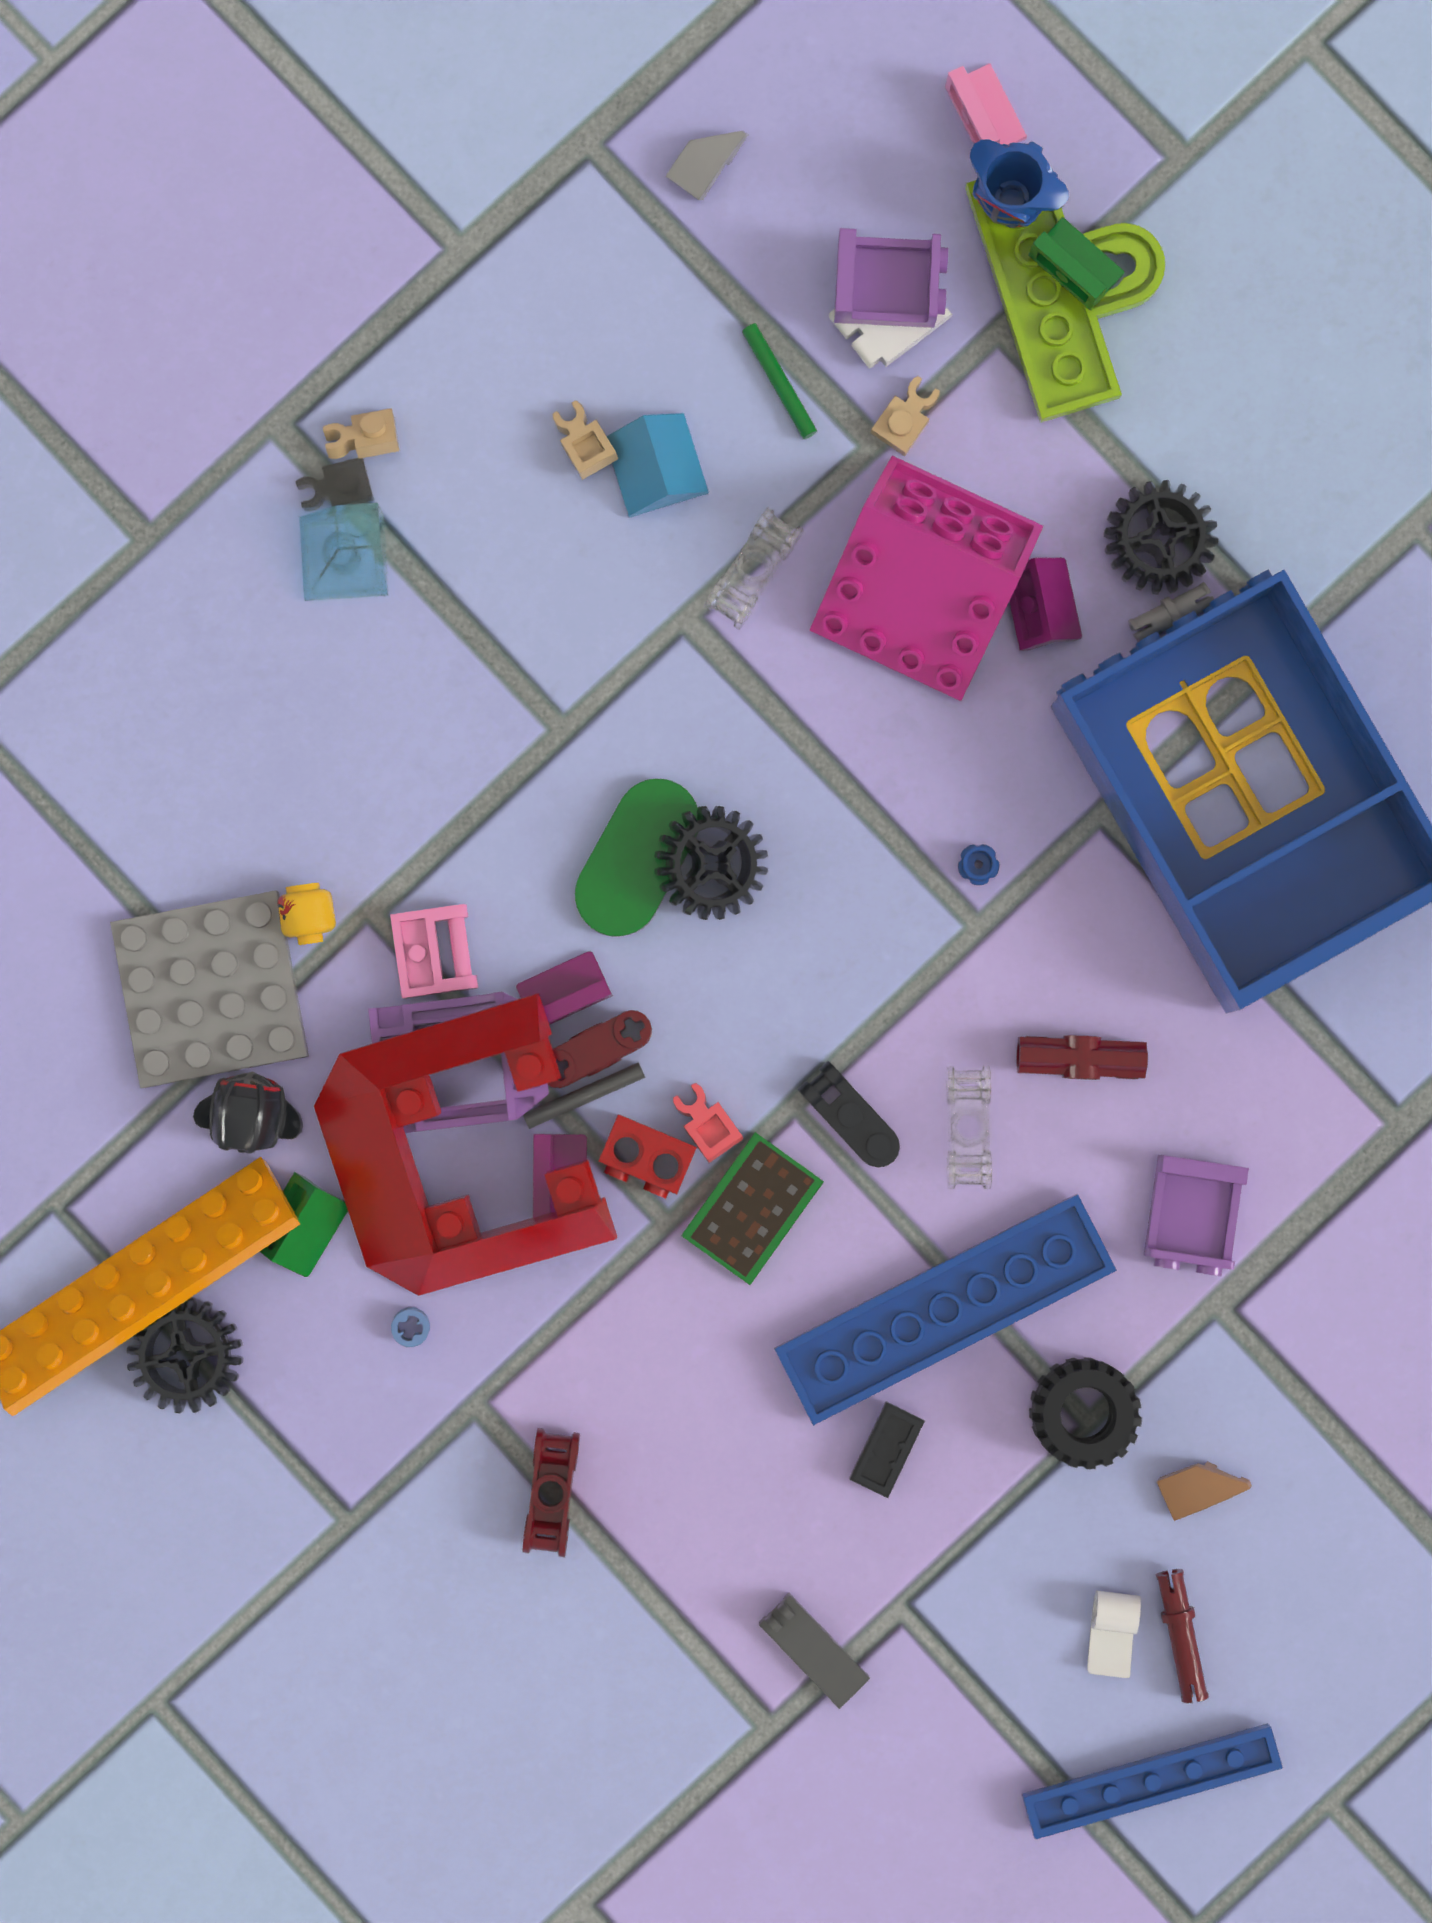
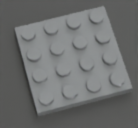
[110,890,309,1088]

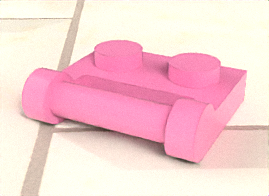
[390,904,478,999]

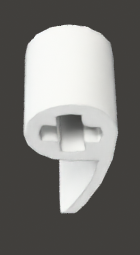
[1087,1590,1141,1678]

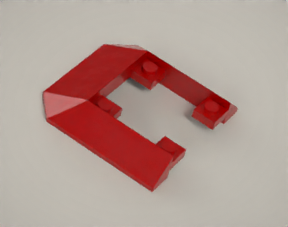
[314,993,618,1296]

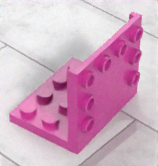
[809,456,1043,701]

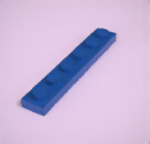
[1022,1723,1283,1840]

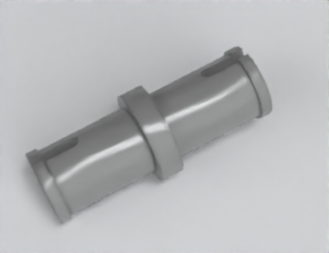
[1128,582,1214,642]

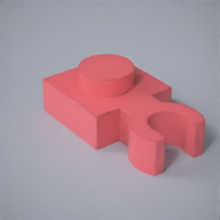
[673,1083,743,1163]

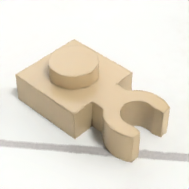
[871,376,940,456]
[553,400,618,480]
[323,408,400,459]

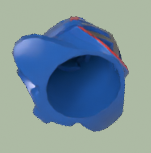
[970,139,1069,228]

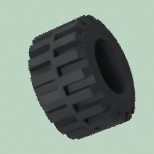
[1029,1357,1142,1469]

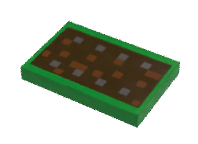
[681,1132,824,1285]

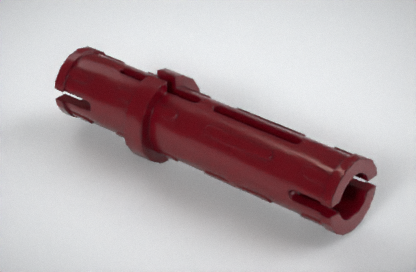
[1156,1569,1209,1703]

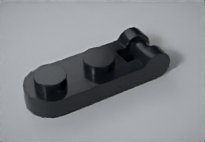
[797,1061,900,1168]

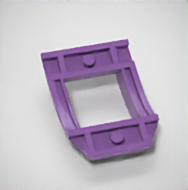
[368,992,549,1133]

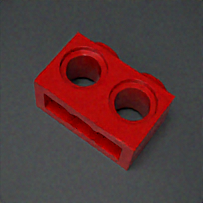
[598,1114,697,1199]

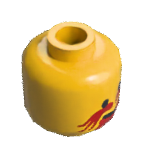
[277,882,336,945]

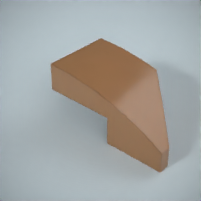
[1157,1461,1252,1521]

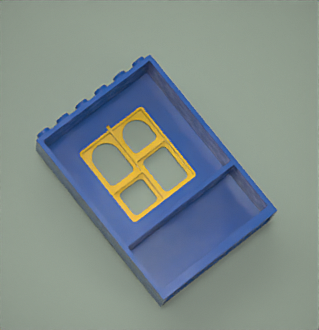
[1051,569,1432,1013]

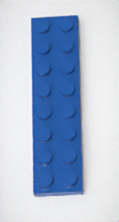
[774,1194,1117,1426]

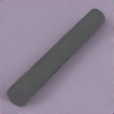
[523,1062,645,1129]

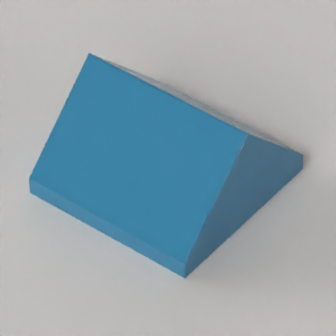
[607,413,709,518]

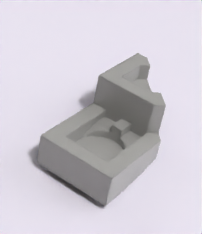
[666,131,748,200]

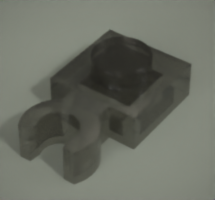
[295,458,374,511]

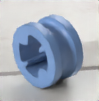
[391,1307,430,1347]

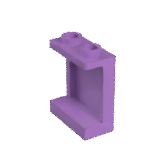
[834,228,948,328]
[1144,1155,1249,1276]

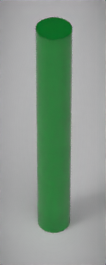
[742,323,818,440]

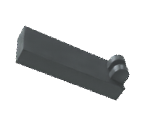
[759,1593,870,1709]

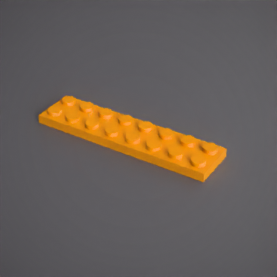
[0,1157,300,1416]

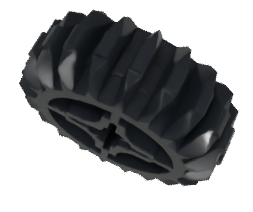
[1104,480,1218,594]
[654,806,768,920]
[127,1297,243,1413]

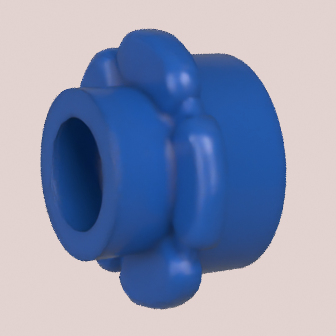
[958,844,1000,885]

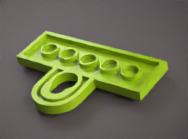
[965,180,1165,423]

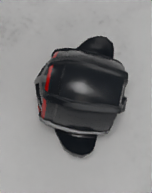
[193,1071,303,1154]

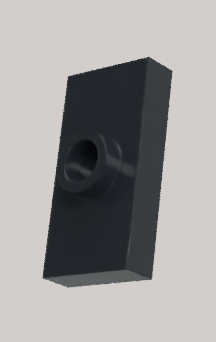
[849,1401,925,1498]

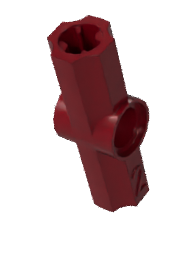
[1016,1035,1148,1080]

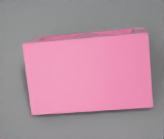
[945,63,1027,145]

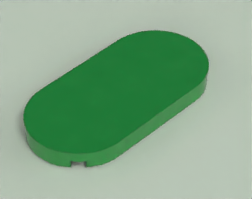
[575,779,698,937]

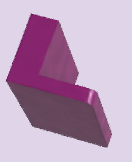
[1009,558,1082,651]
[516,951,613,1025]
[533,1134,587,1218]

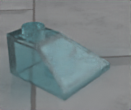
[299,503,388,601]

